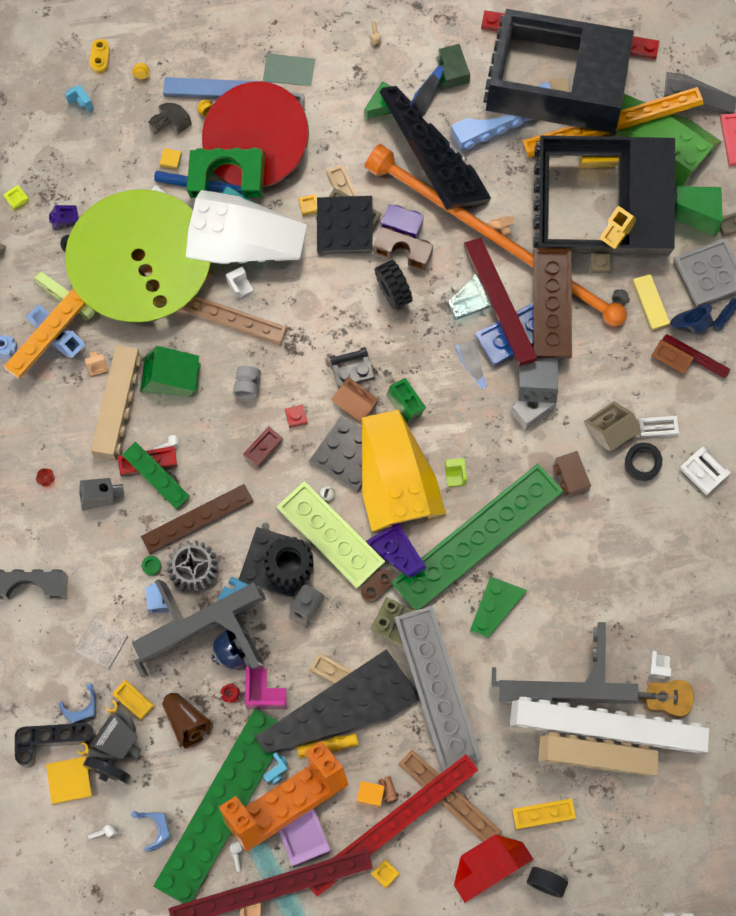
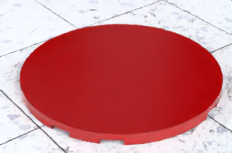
[202,81,309,188]

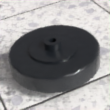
[83,757,131,785]

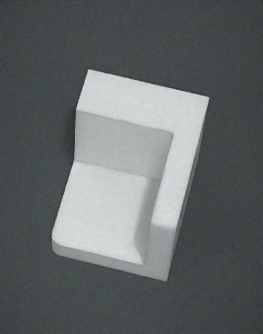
[226,267,253,300]
[648,651,671,680]

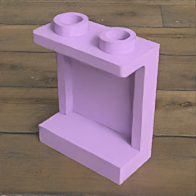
[279,808,331,868]

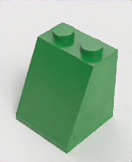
[675,186,723,237]
[140,345,201,396]

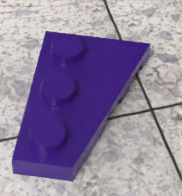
[365,523,427,578]

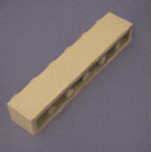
[91,345,142,461]
[538,732,658,776]

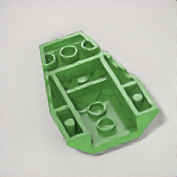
[613,94,721,190]

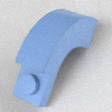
[25,304,86,358]

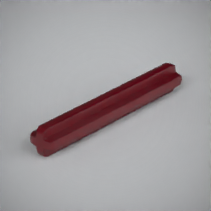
[662,334,730,378]

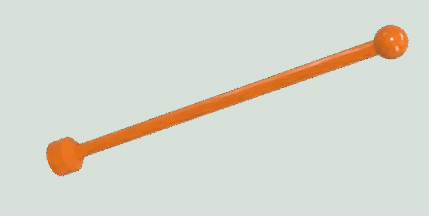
[365,144,627,327]

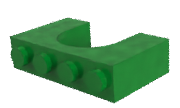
[187,148,265,198]

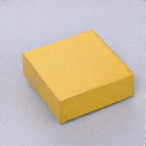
[159,148,182,170]
[298,194,317,216]
[371,859,400,889]

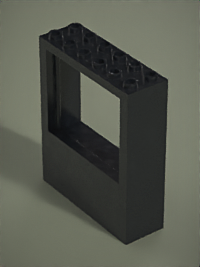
[483,9,634,134]
[533,135,675,256]

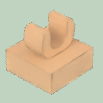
[488,216,514,236]
[85,351,108,376]

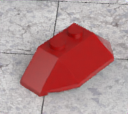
[454,834,534,903]

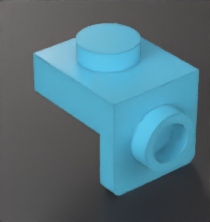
[263,752,289,785]

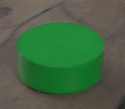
[141,556,162,576]

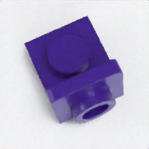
[49,205,79,230]

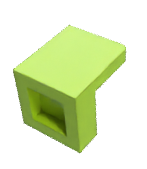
[445,458,467,487]

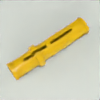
[297,733,359,759]

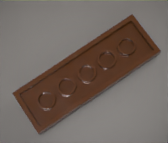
[533,248,572,358]

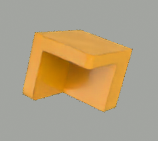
[357,781,384,808]

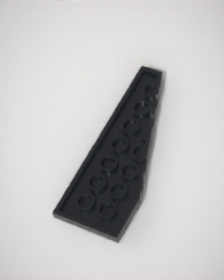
[379,86,491,210]
[255,649,419,755]

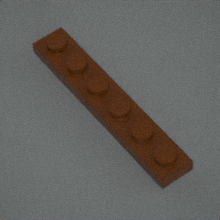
[141,484,253,554]

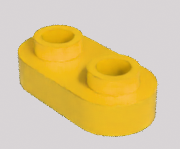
[90,39,110,74]

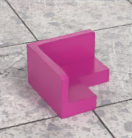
[245,666,287,709]

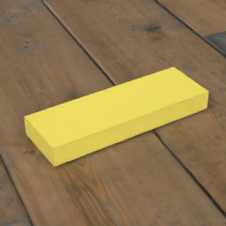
[632,274,670,331]

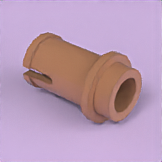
[379,776,399,804]

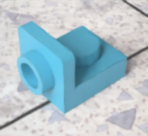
[65,84,94,112]

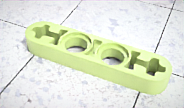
[33,271,95,321]

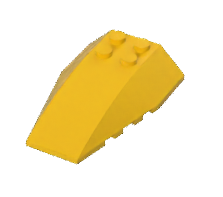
[362,409,446,532]

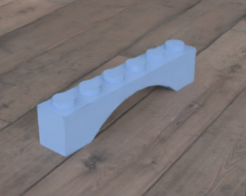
[451,82,551,151]

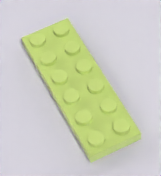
[277,481,385,589]

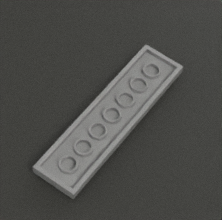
[394,606,481,772]

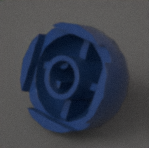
[212,629,246,670]

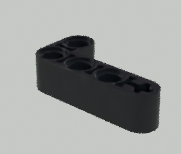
[14,723,96,768]

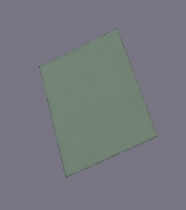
[263,53,315,86]

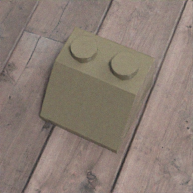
[584,401,641,452]

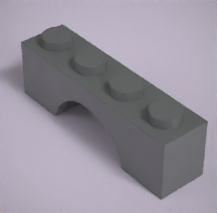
[0,569,68,600]

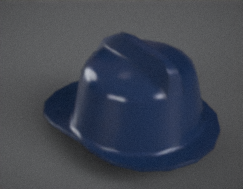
[670,304,714,333]

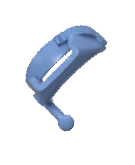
[58,683,96,724]
[131,811,171,852]

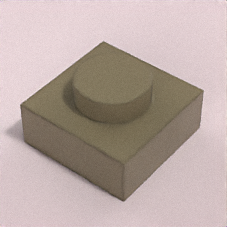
[590,253,610,273]

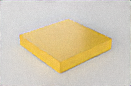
[46,756,93,805]

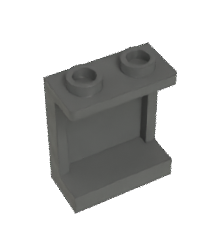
[518,357,558,403]

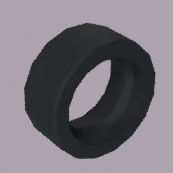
[625,442,663,481]
[527,867,568,898]

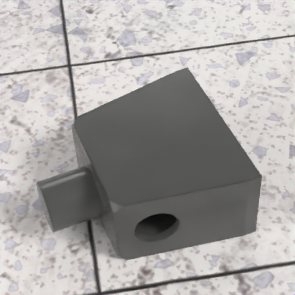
[79,478,124,510]
[289,584,325,628]

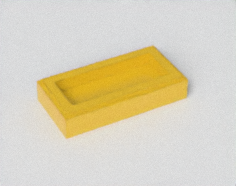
[112,679,155,721]

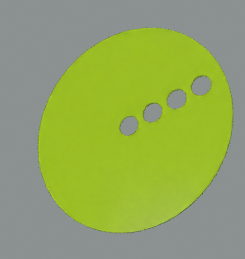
[65,189,211,322]

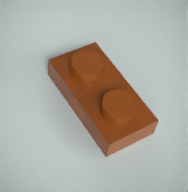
[651,340,694,375]

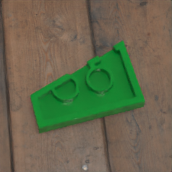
[470,576,527,638]

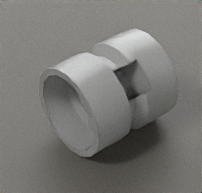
[233,366,261,399]

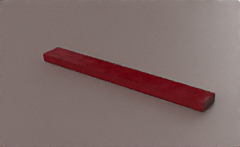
[464,238,537,366]

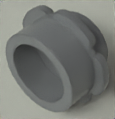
[612,289,630,306]

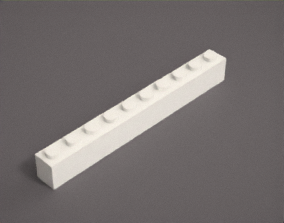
[510,697,709,754]

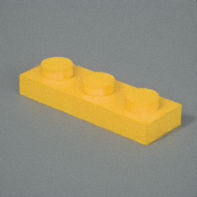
[512,798,576,830]

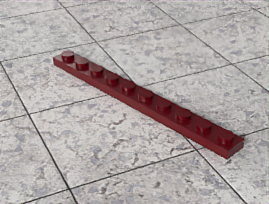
[168,848,373,916]

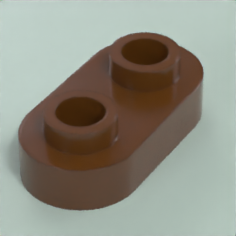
[361,569,394,603]

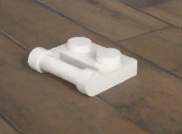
[679,446,731,496]

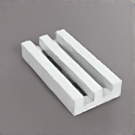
[638,416,679,439]

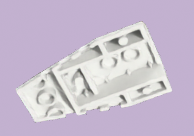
[186,190,307,264]

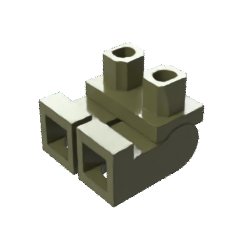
[371,597,416,650]

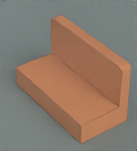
[331,377,378,422]

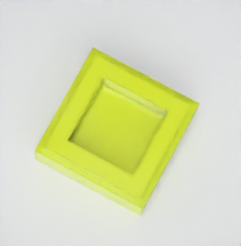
[3,185,29,211]

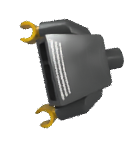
[77,701,141,762]

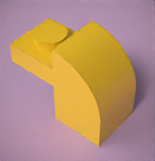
[599,206,636,249]

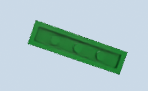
[122,441,190,510]

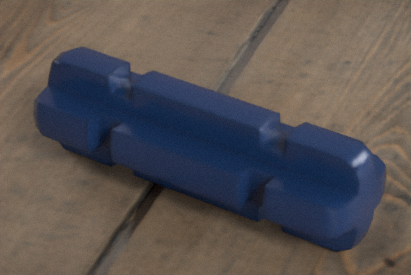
[713,298,736,330]

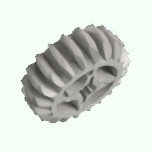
[166,540,219,593]

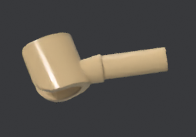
[370,21,381,45]

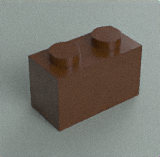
[553,451,591,498]

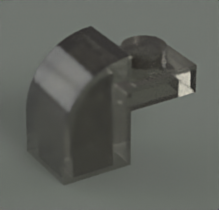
[148,103,192,135]

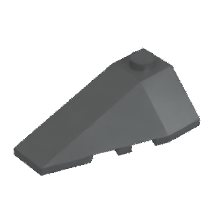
[663,72,736,114]

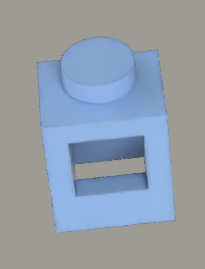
[0,335,17,360]
[145,583,169,614]

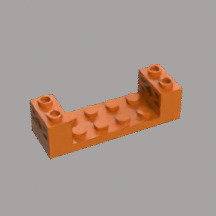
[219,741,349,852]

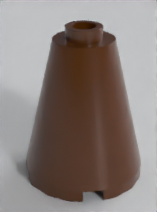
[162,693,213,749]

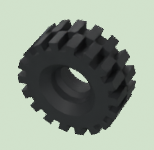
[374,259,413,310]

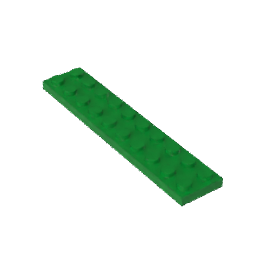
[391,463,563,610]
[153,708,278,904]

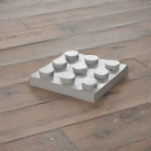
[674,238,736,307]

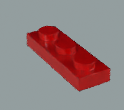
[117,446,178,476]

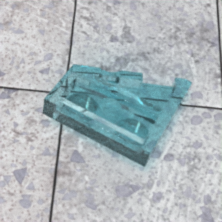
[448,274,490,320]

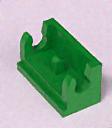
[386,378,426,424]

